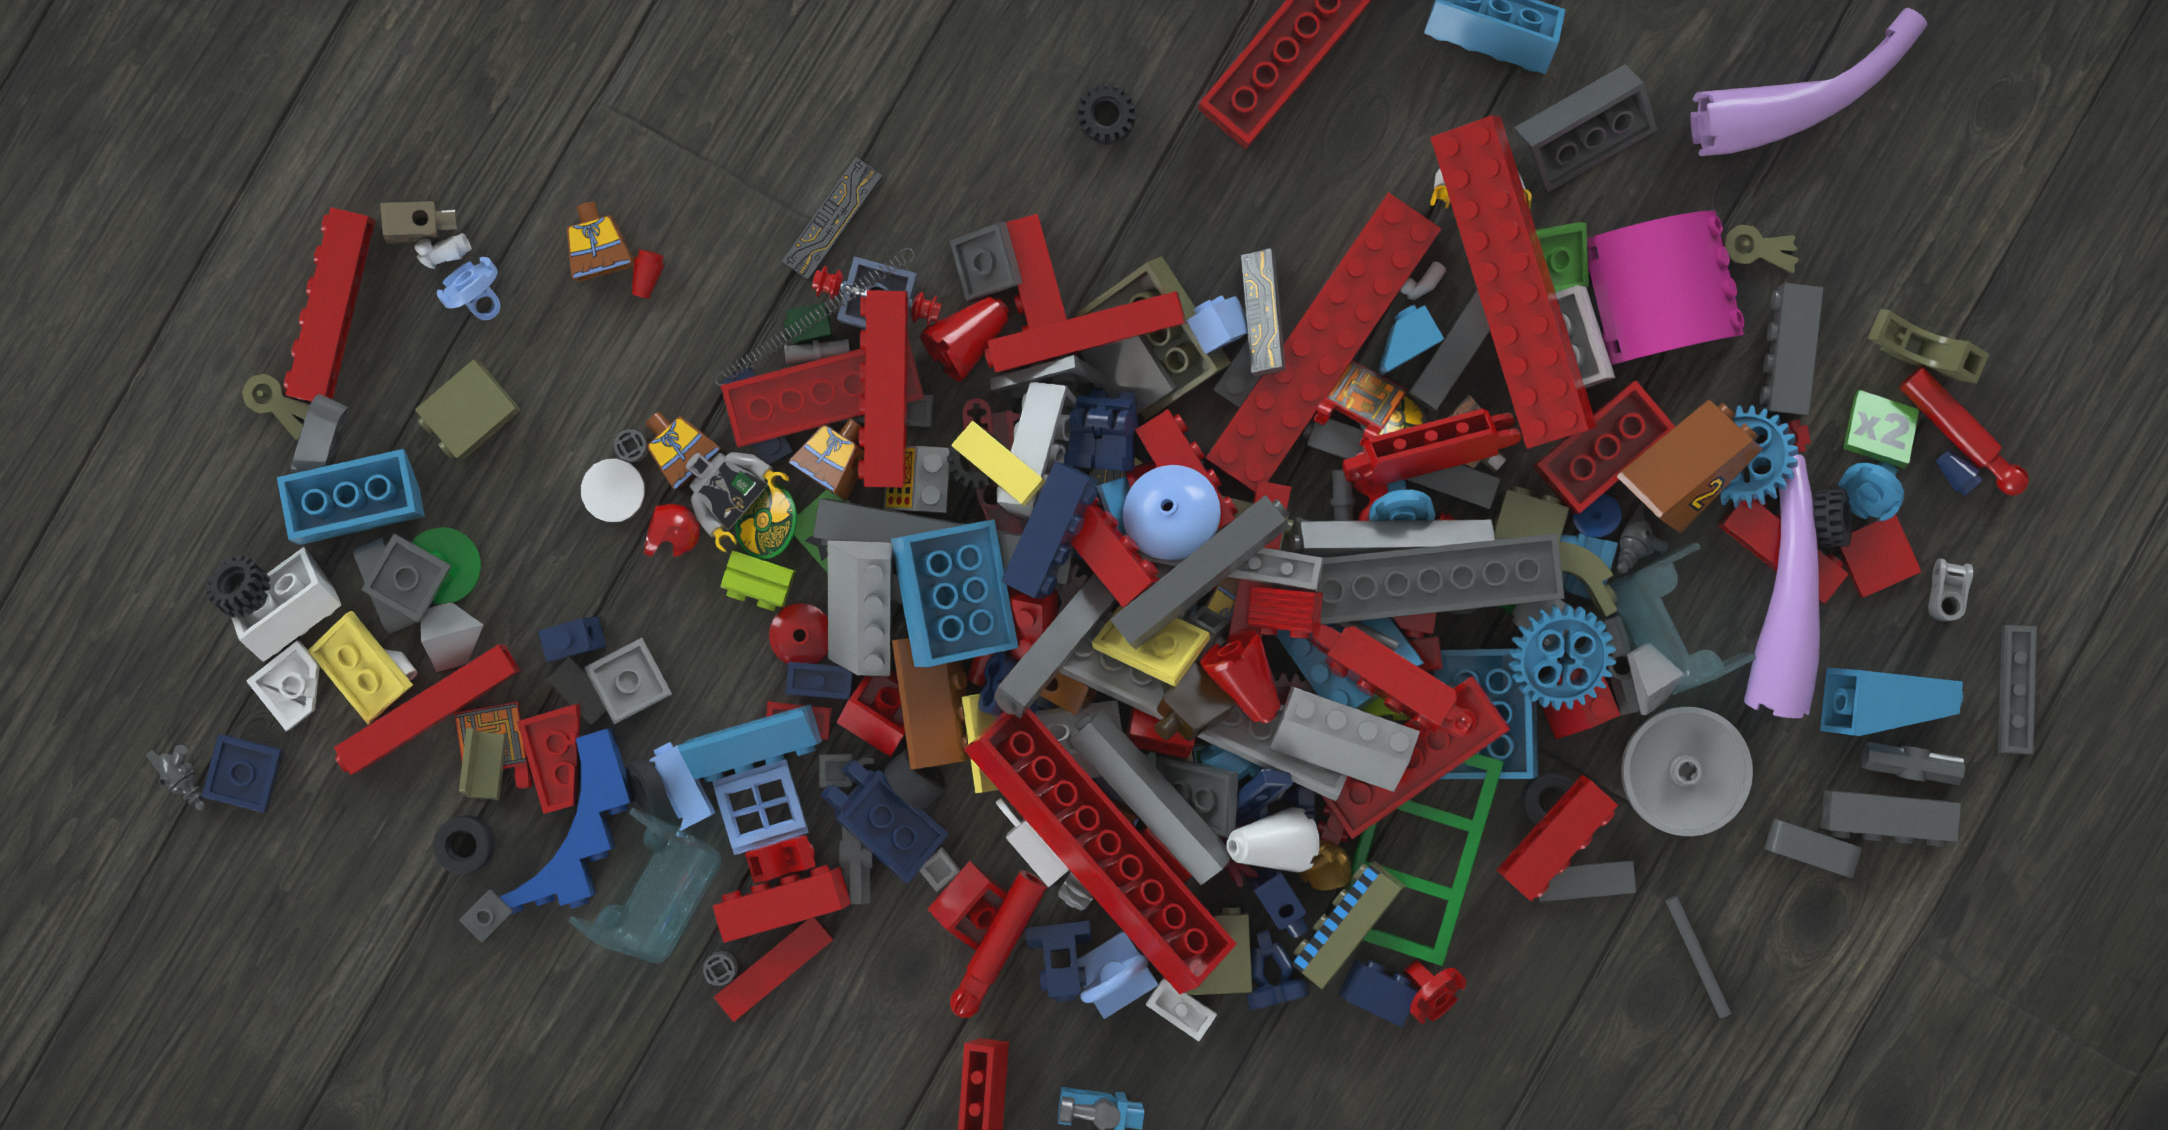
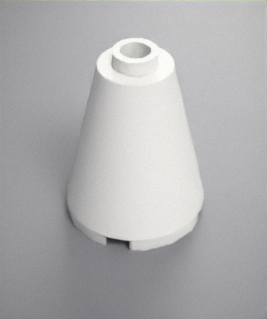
[1227,807,1319,872]

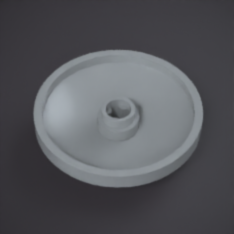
[1621,707,1753,836]

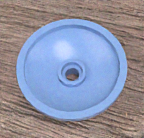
[1123,465,1221,561]

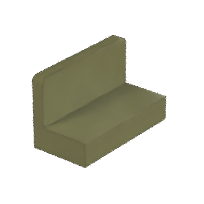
[459,728,507,800]

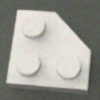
[247,641,320,731]

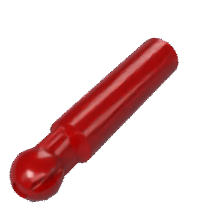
[1899,366,2029,496]
[950,870,1048,1018]

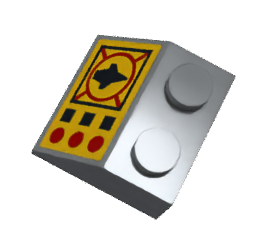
[884,446,950,514]

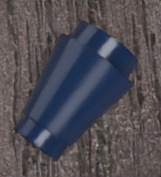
[1935,449,1983,497]

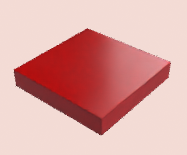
[1838,514,1922,598]

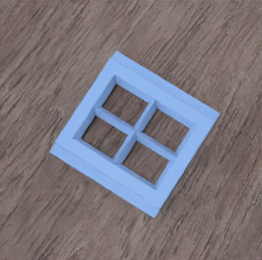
[712,759,809,855]

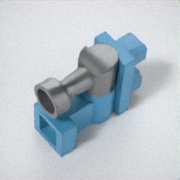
[1057,1087,1144,1130]

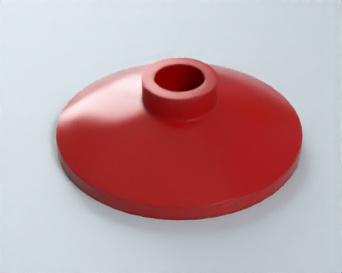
[769,603,828,664]

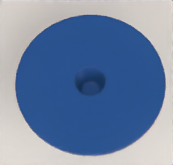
[1573,494,1622,538]

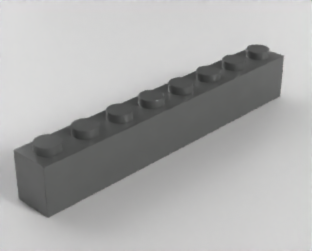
[813,498,1076,589]

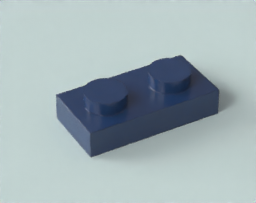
[786,662,853,699]

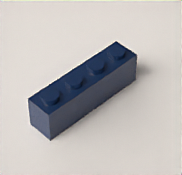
[1001,461,1099,599]

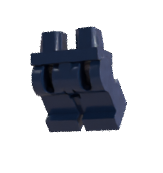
[1064,389,1139,471]

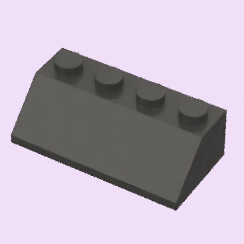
[1514,64,1658,193]

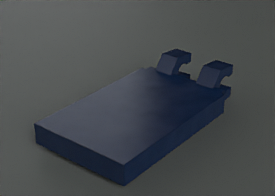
[820,760,949,883]

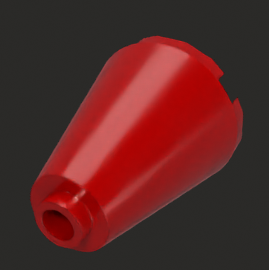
[920,297,1009,382]
[1200,629,1281,724]

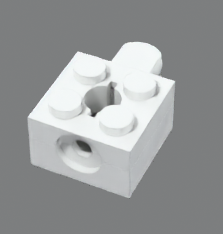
[996,798,1069,887]

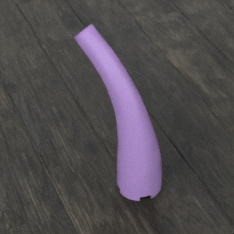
[1690,8,1928,156]
[1744,454,1820,718]

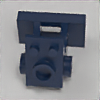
[1025,921,1092,1002]

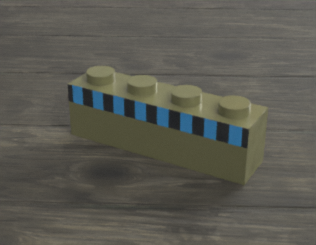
[1292,861,1406,989]

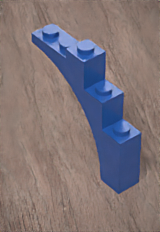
[499,727,635,914]

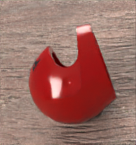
[643,504,701,557]

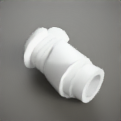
[415,233,472,269]

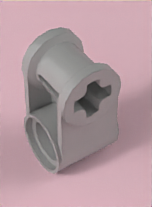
[1928,558,1973,622]

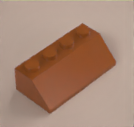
[892,638,971,770]

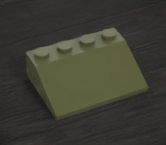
[1076,256,1232,420]

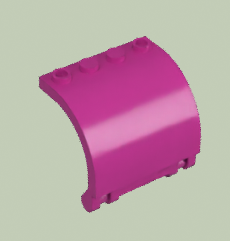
[1587,211,1744,365]

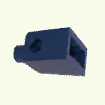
[538,616,607,663]
[1245,868,1308,938]

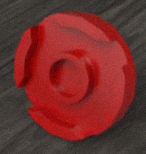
[1403,960,1467,1024]

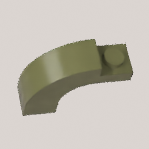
[1868,309,1989,384]
[1558,542,1618,616]

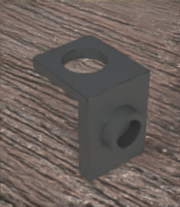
[459,889,513,943]

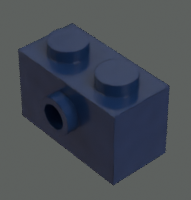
[1338,959,1418,1027]

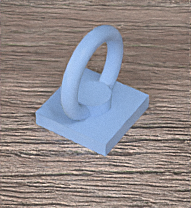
[1070,930,1158,1019]

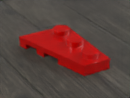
[517,703,580,814]

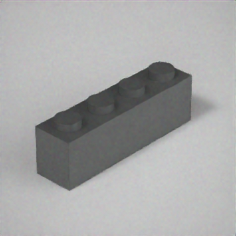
[1760,283,1824,417]
[1821,790,1961,847]

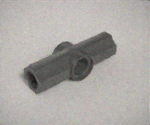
[1595,615,1640,715]
[1861,741,1965,785]
[839,826,874,904]

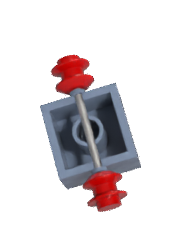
[812,256,942,329]

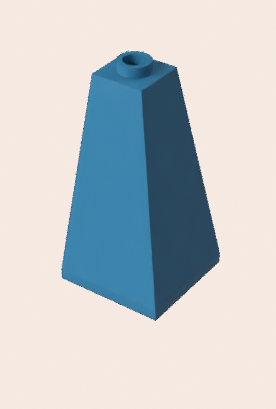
[1820,667,1963,736]

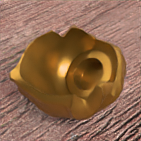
[1296,840,1351,890]

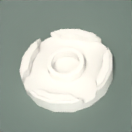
[581,459,646,522]

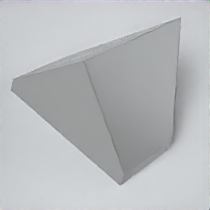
[421,602,483,672]
[1627,643,1684,715]

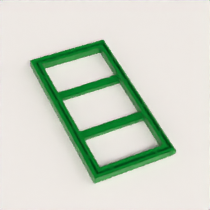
[1345,753,1505,966]

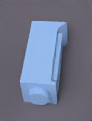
[649,742,716,831]

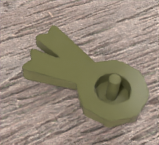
[1724,225,1799,274]
[242,374,310,441]

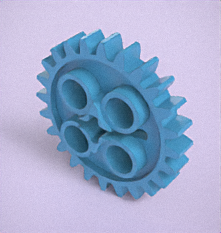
[1720,405,1799,508]
[1509,604,1616,710]

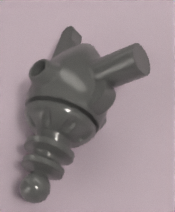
[1617,503,1668,573]
[146,745,206,810]

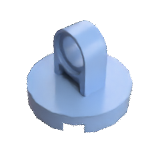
[437,257,500,320]

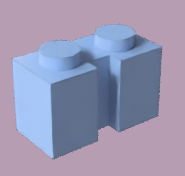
[1186,295,1248,354]

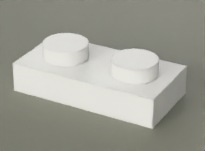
[1146,977,1217,1041]

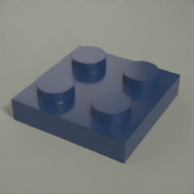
[202,734,284,813]

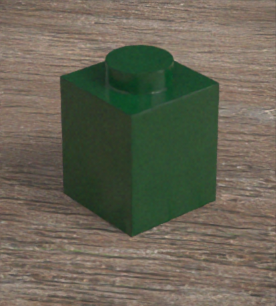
[783,302,834,345]

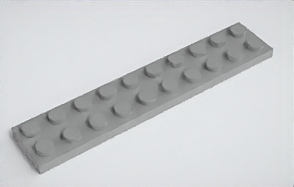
[1059,605,1347,801]

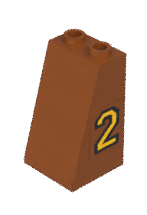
[1616,400,1763,534]

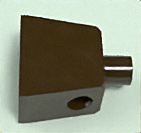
[1154,662,1236,741]

